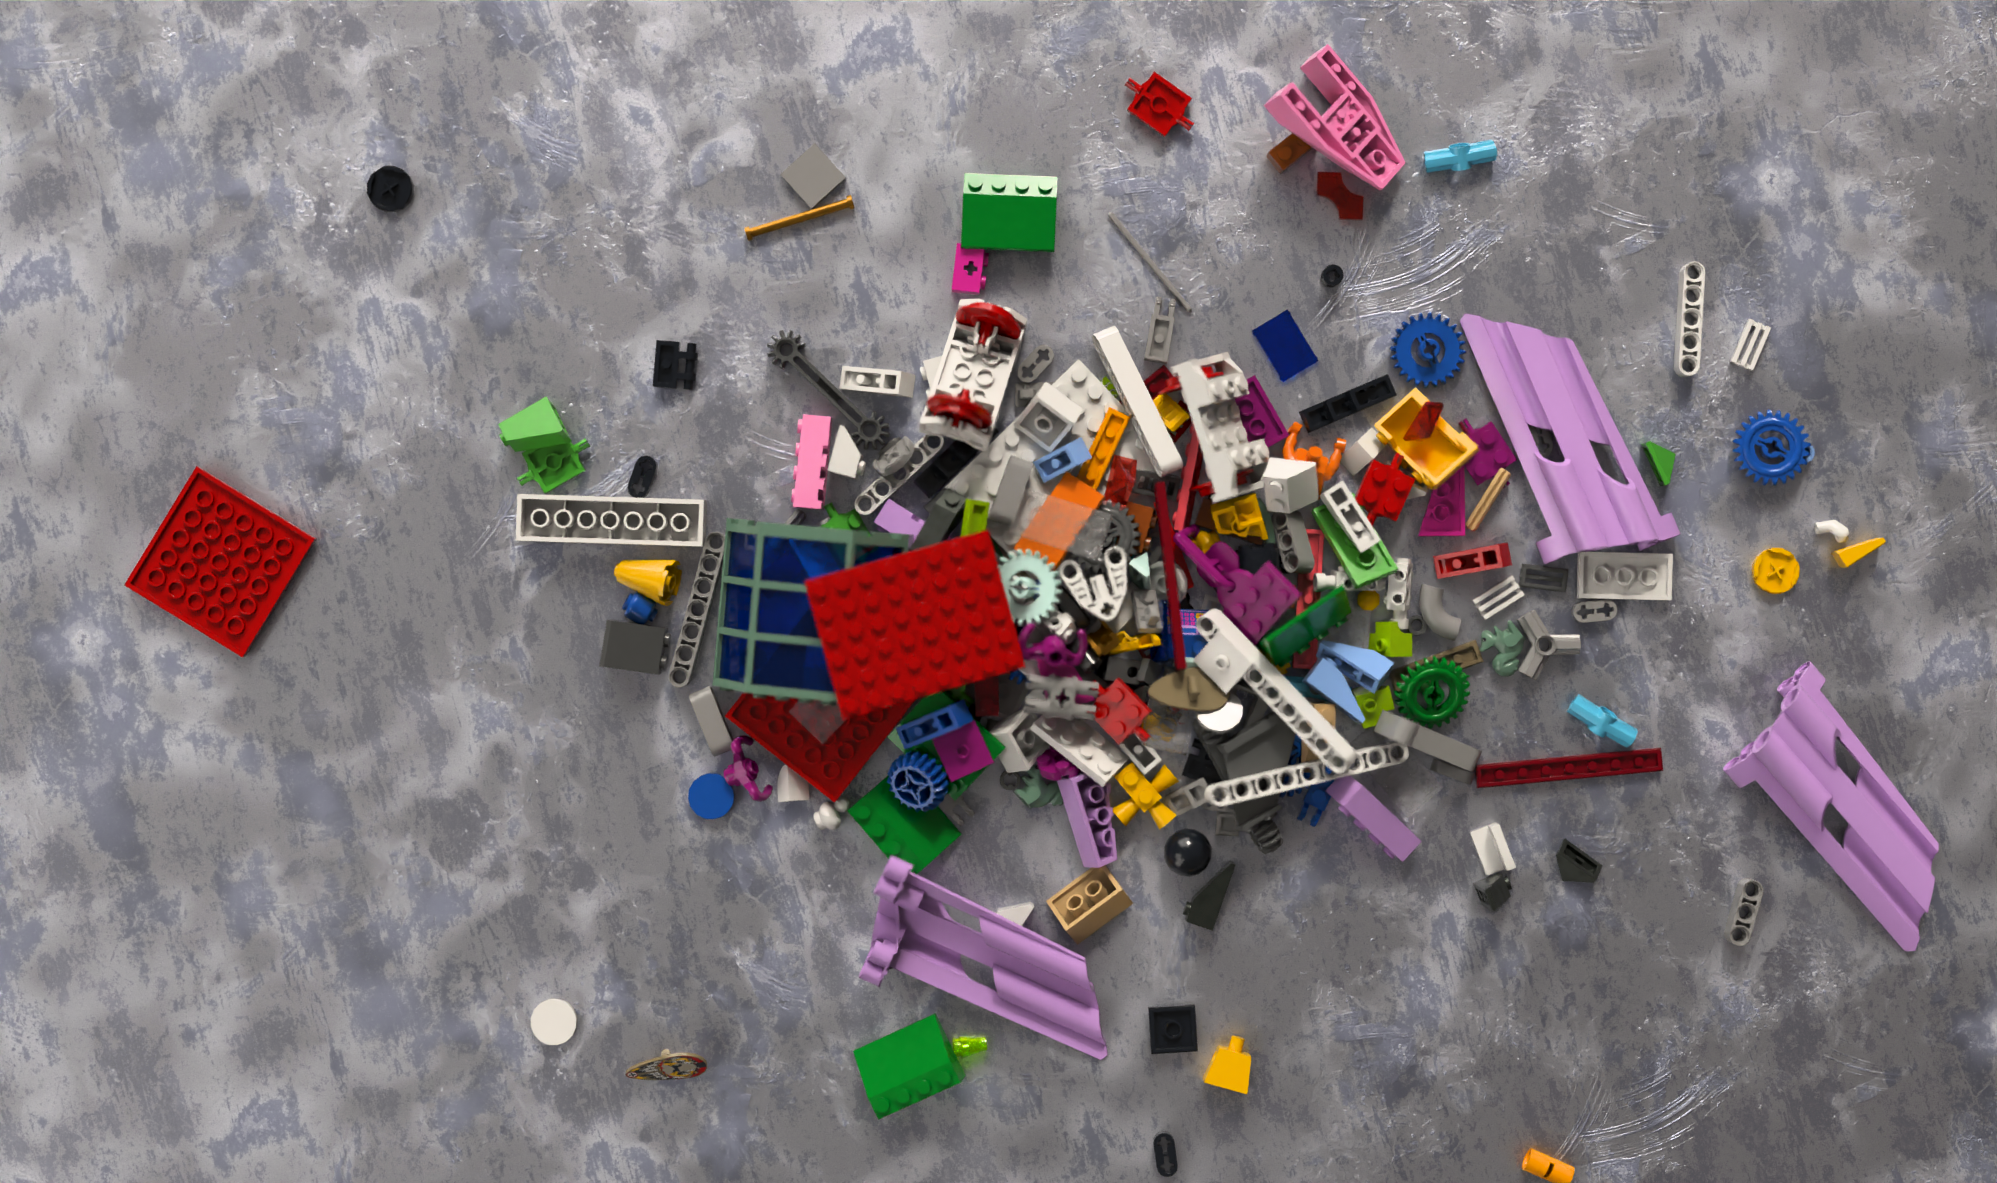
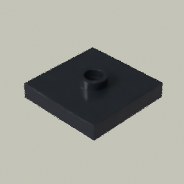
[1148,1004,1198,1054]

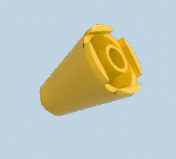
[614,560,682,606]

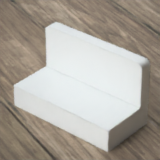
[1470,822,1516,875]

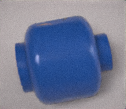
[622,592,658,625]

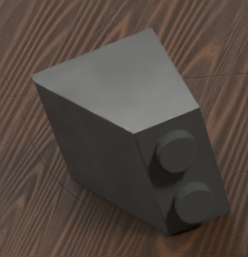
[599,619,671,675]

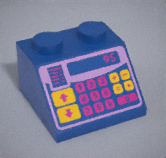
[1160,608,1210,658]

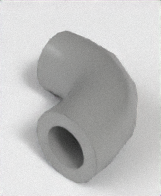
[1419,584,1461,641]

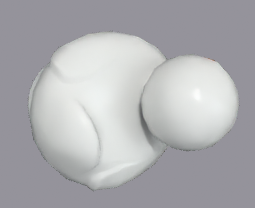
[814,796,850,830]

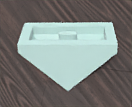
[1129,552,1151,590]

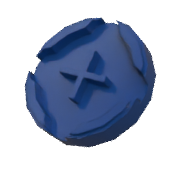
[688,773,735,820]

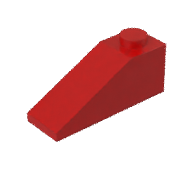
[1433,542,1512,579]

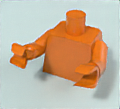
[1282,422,1346,500]

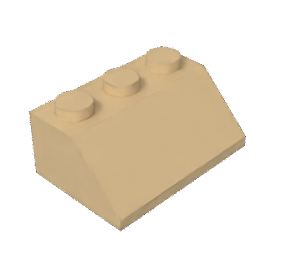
[1046,865,1133,945]

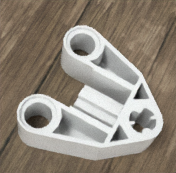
[1059,547,1126,622]

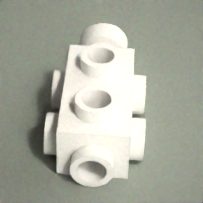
[1383,558,1413,629]
[1313,566,1385,592]
[1016,597,1078,645]

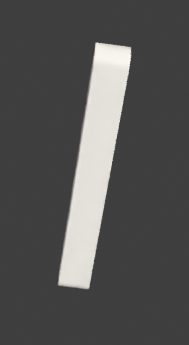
[1196,609,1356,773]
[1205,742,1409,806]

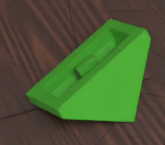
[1641,441,1676,486]

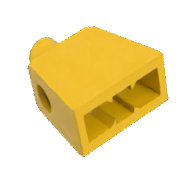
[1203,1035,1251,1094]

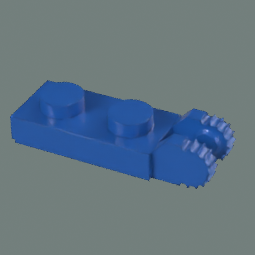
[1297,765,1336,827]

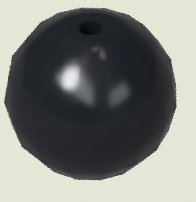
[1164,828,1212,877]

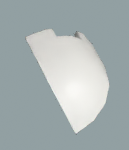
[777,764,810,802]

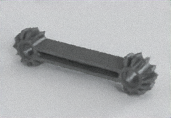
[767,330,890,450]
[1192,718,1283,854]

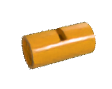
[1522,1148,1575,1183]

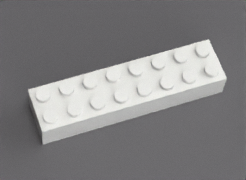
[516,494,707,547]

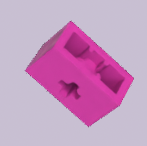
[952,243,989,295]

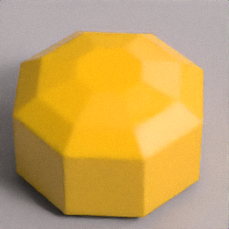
[1357,591,1380,611]

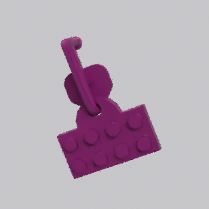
[1173,524,1302,646]

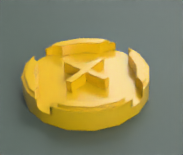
[1752,548,1800,594]

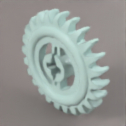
[998,549,1062,626]

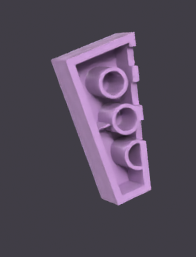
[874,498,952,542]
[1057,771,1117,868]
[1326,776,1422,862]

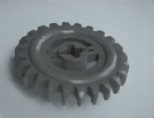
[1070,499,1141,575]

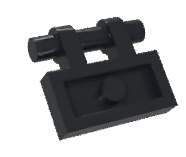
[653,340,698,390]
[1181,738,1222,785]

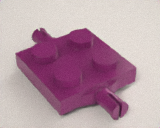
[1458,418,1517,488]

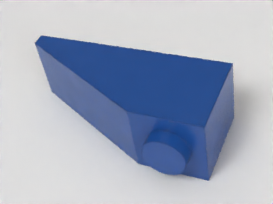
[896,699,973,749]

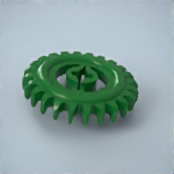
[1394,656,1470,729]

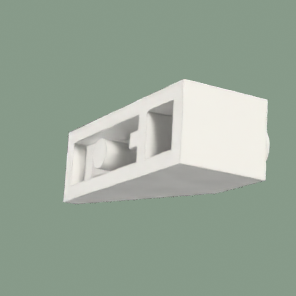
[839,366,916,398]
[1320,481,1381,553]

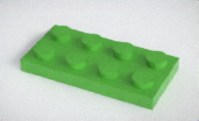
[1311,493,1398,589]

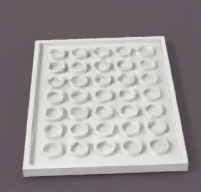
[944,359,1156,580]

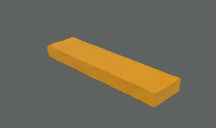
[1076,407,1131,490]

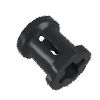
[1320,264,1344,288]

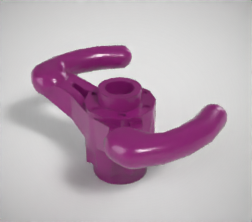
[1018,623,1088,666]
[724,735,773,802]

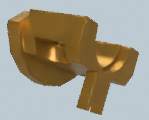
[1086,619,1121,657]

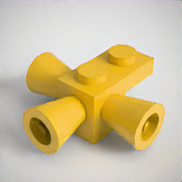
[1113,761,1179,830]

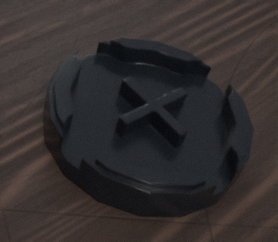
[367,166,414,212]

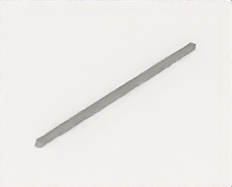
[1108,212,1192,312]

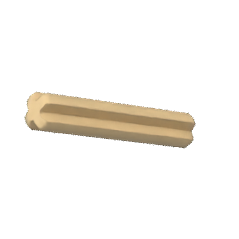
[1465,468,1511,531]

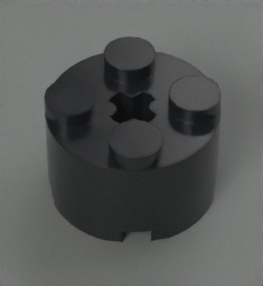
[1235,543,1282,575]

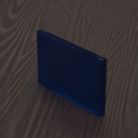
[1252,309,1318,382]
[1150,599,1168,663]

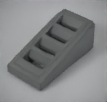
[1130,469,1181,501]

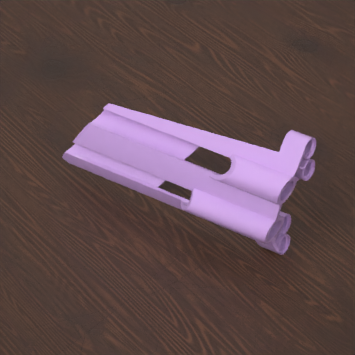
[1460,314,1681,564]
[859,855,1108,1060]

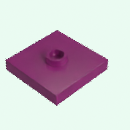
[932,719,994,782]

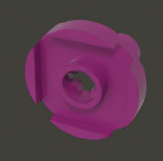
[1037,745,1082,781]

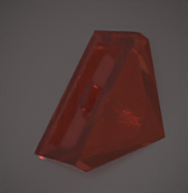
[1403,401,1444,442]
[1104,455,1137,506]

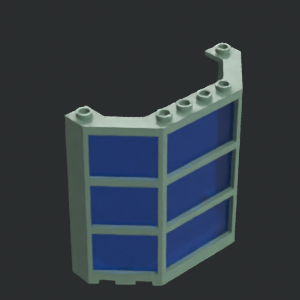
[713,518,914,707]

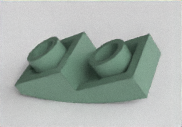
[1257,498,1275,543]

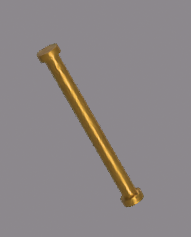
[744,195,855,241]

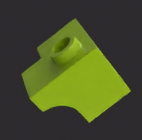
[1368,622,1412,657]
[1352,685,1395,729]

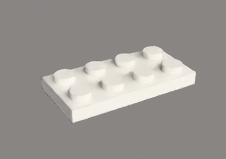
[1577,552,1673,600]
[1030,714,1129,787]

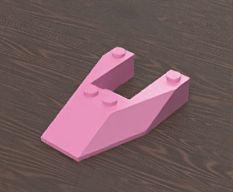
[1264,44,1406,190]

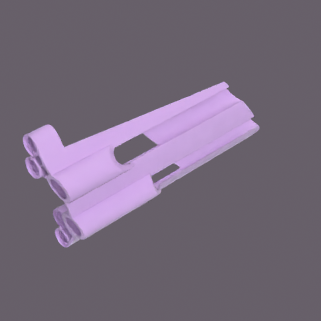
[1723,661,1939,951]

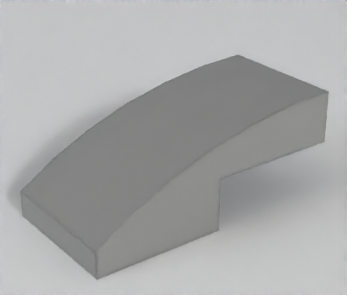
[1164,777,1215,818]

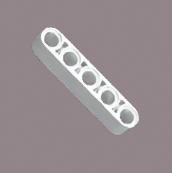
[1674,261,1705,377]
[854,434,945,516]

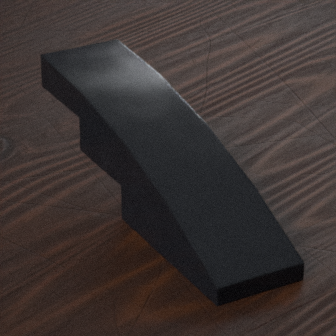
[1299,374,1397,433]
[914,428,999,499]

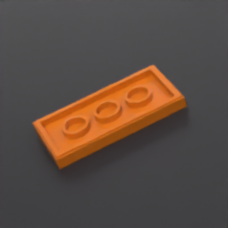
[1013,471,1106,572]

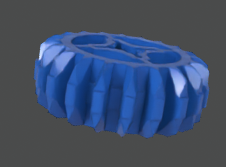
[887,751,949,812]

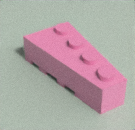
[791,414,832,510]

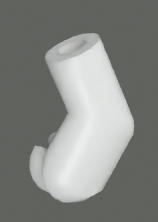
[1814,520,1850,543]

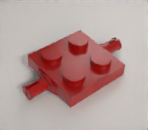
[1124,71,1194,138]
[1354,453,1415,527]
[1086,678,1152,745]

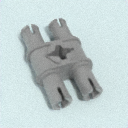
[1023,674,1099,721]

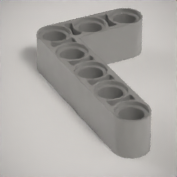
[1374,710,1482,773]

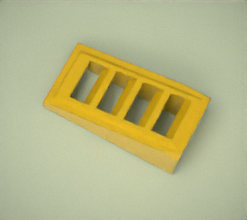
[1153,394,1189,432]
[1831,538,1886,568]

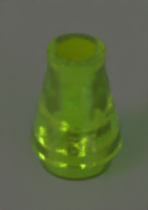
[952,1036,987,1059]

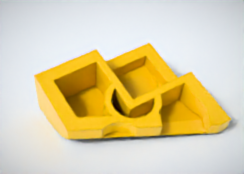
[1210,492,1269,540]
[1107,631,1161,656]

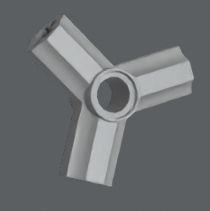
[1517,610,1581,680]

